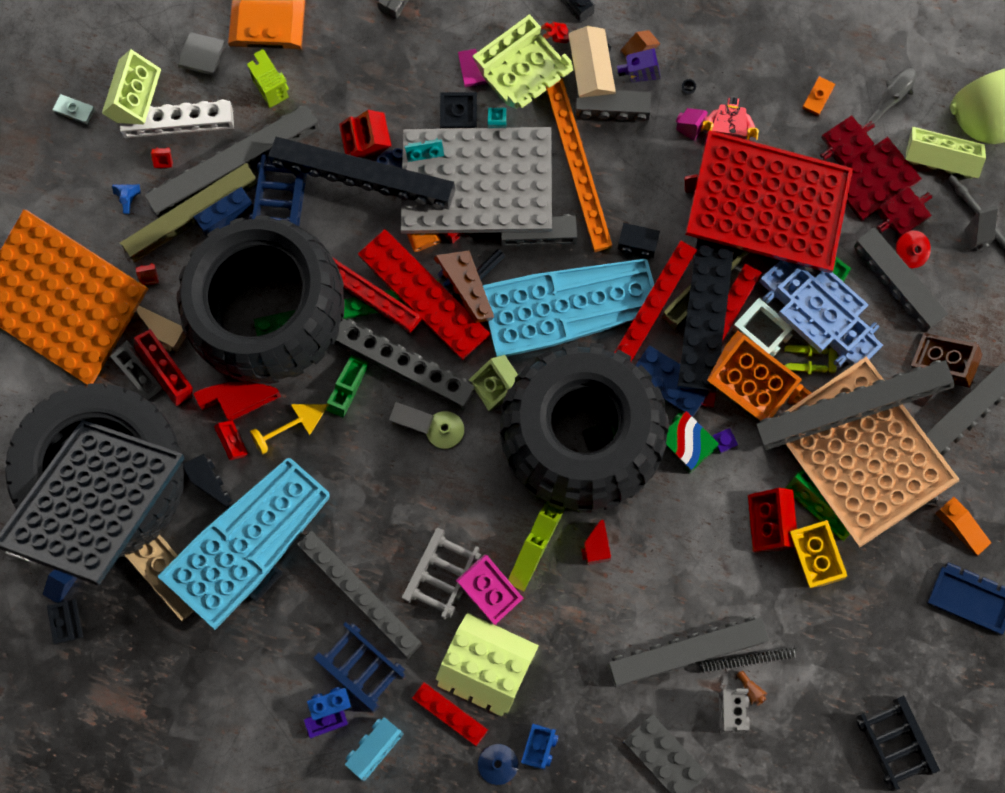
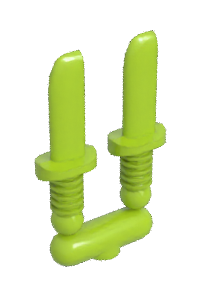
[784,343,838,375]

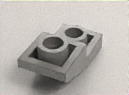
[389,402,434,434]

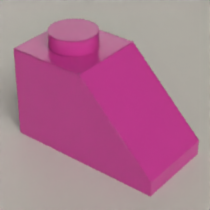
[675,108,708,141]

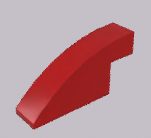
[193,382,281,421]

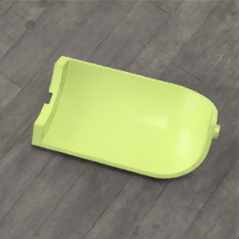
[950,68,1005,144]

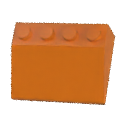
[707,330,802,421]

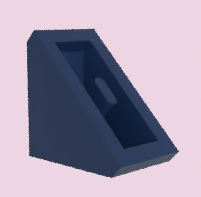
[42,570,77,603]

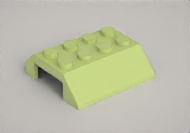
[473,14,573,109]
[435,612,539,716]

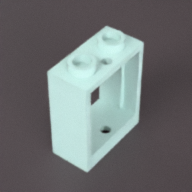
[732,298,793,357]

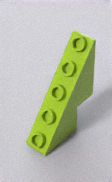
[508,502,565,591]

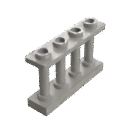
[402,527,481,620]

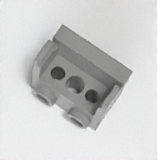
[719,689,750,733]

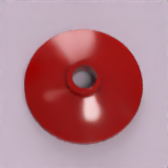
[896,231,931,268]

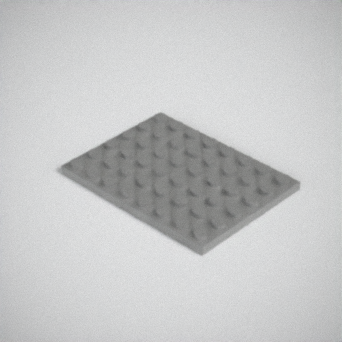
[401,127,552,234]

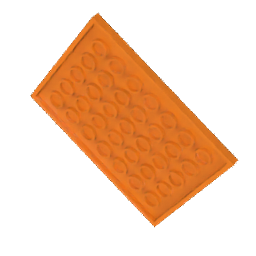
[0,209,149,385]

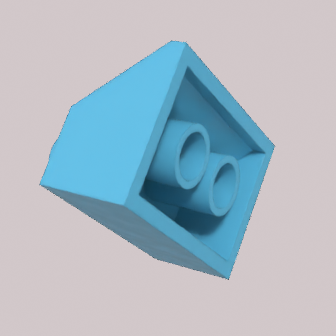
[345,717,404,781]

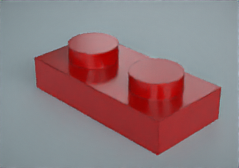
[214,420,248,460]

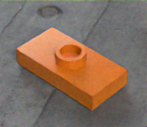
[802,76,835,117]

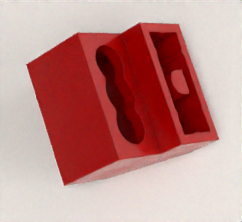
[339,110,391,158]

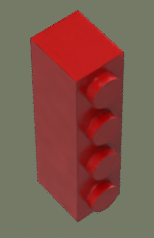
[134,329,193,406]

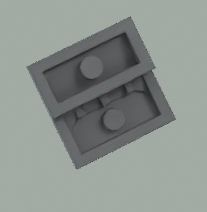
[178,32,225,75]

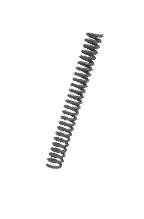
[699,646,796,673]

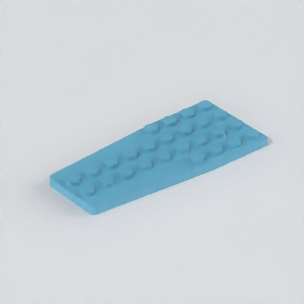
[483,259,654,357]
[157,458,330,630]

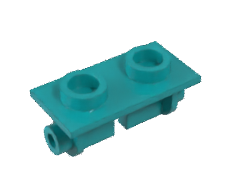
[405,138,444,162]

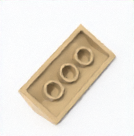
[568,26,616,98]

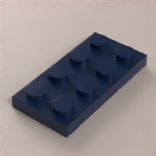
[636,345,710,417]

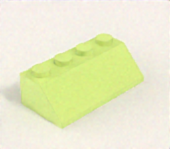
[102,49,161,125]
[906,127,986,179]

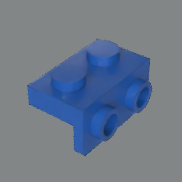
[307,687,351,720]
[521,724,558,770]

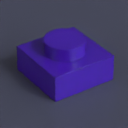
[712,428,738,454]

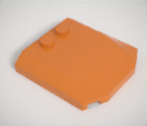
[228,0,305,49]

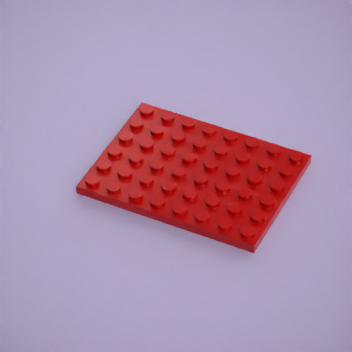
[685,130,853,273]

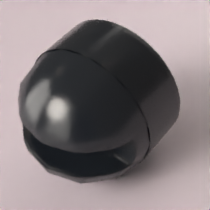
[681,79,696,95]

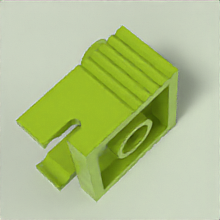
[247,49,289,108]

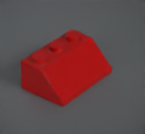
[748,488,797,552]

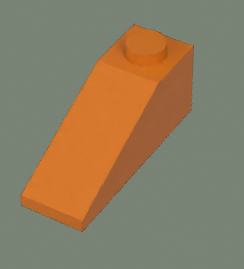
[935,497,991,556]

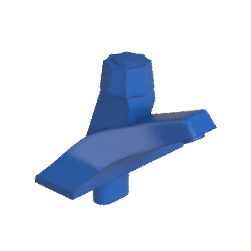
[112,184,141,214]

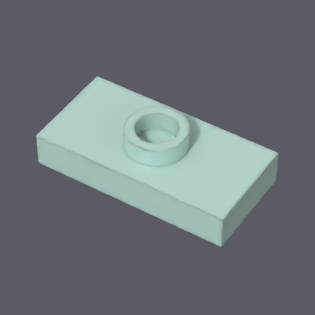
[53,94,95,124]

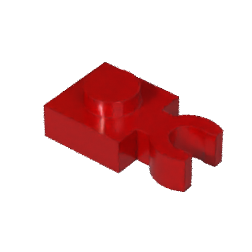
[541,22,569,44]

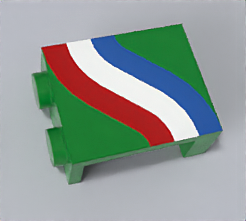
[666,411,719,474]

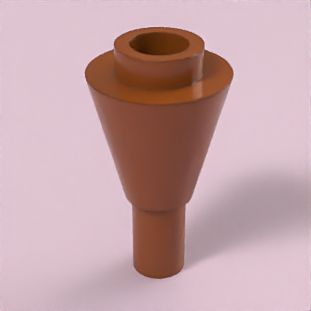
[737,671,767,706]

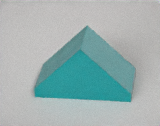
[488,108,507,128]

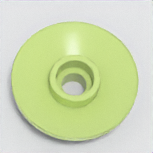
[427,411,464,449]

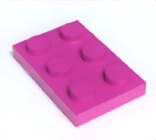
[456,554,524,625]

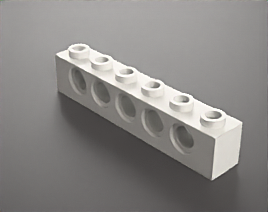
[120,100,234,138]

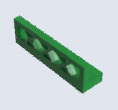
[784,469,850,541]

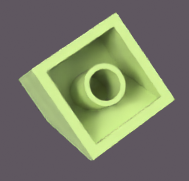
[469,355,518,411]

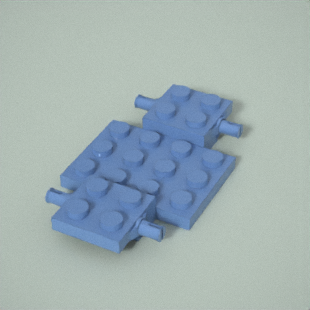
[759,260,883,367]

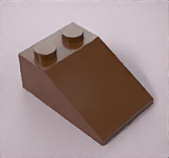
[911,333,983,388]

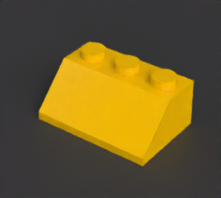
[790,520,847,588]

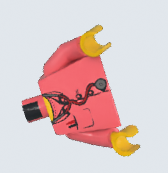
[700,97,759,140]

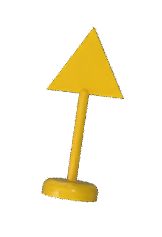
[250,404,327,455]

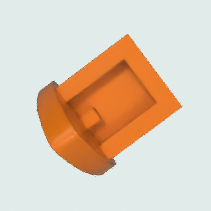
[787,384,812,405]

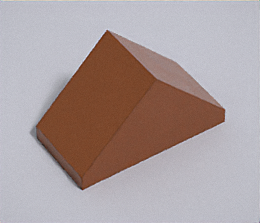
[620,30,660,59]

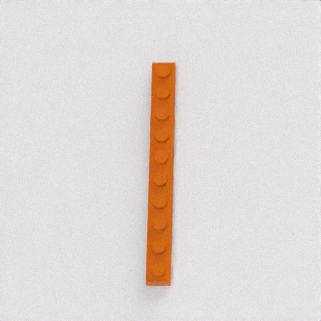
[545,78,613,252]

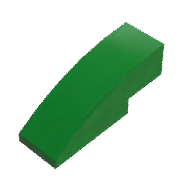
[326,355,369,418]

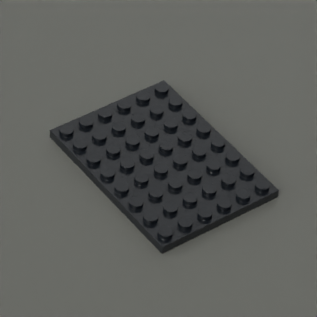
[0,420,185,586]

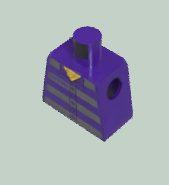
[617,48,661,82]

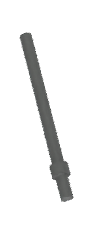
[947,174,1005,250]

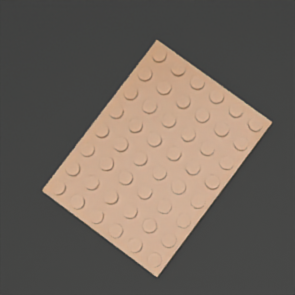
[778,357,960,547]

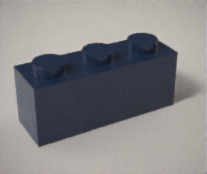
[194,187,254,238]

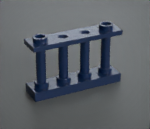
[249,155,307,226]
[314,622,406,712]

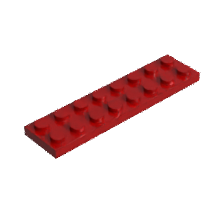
[358,229,490,360]

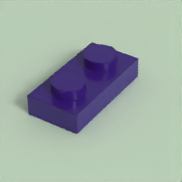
[304,710,349,739]

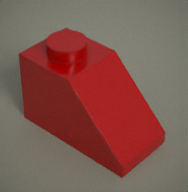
[581,520,611,565]

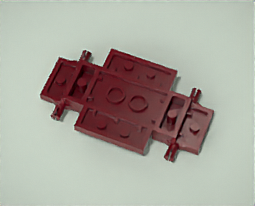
[820,115,932,237]

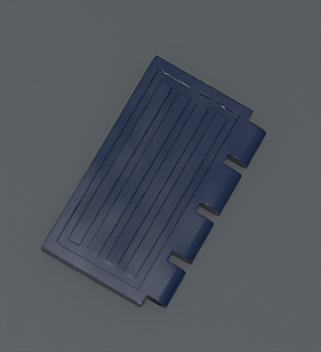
[927,562,1005,635]

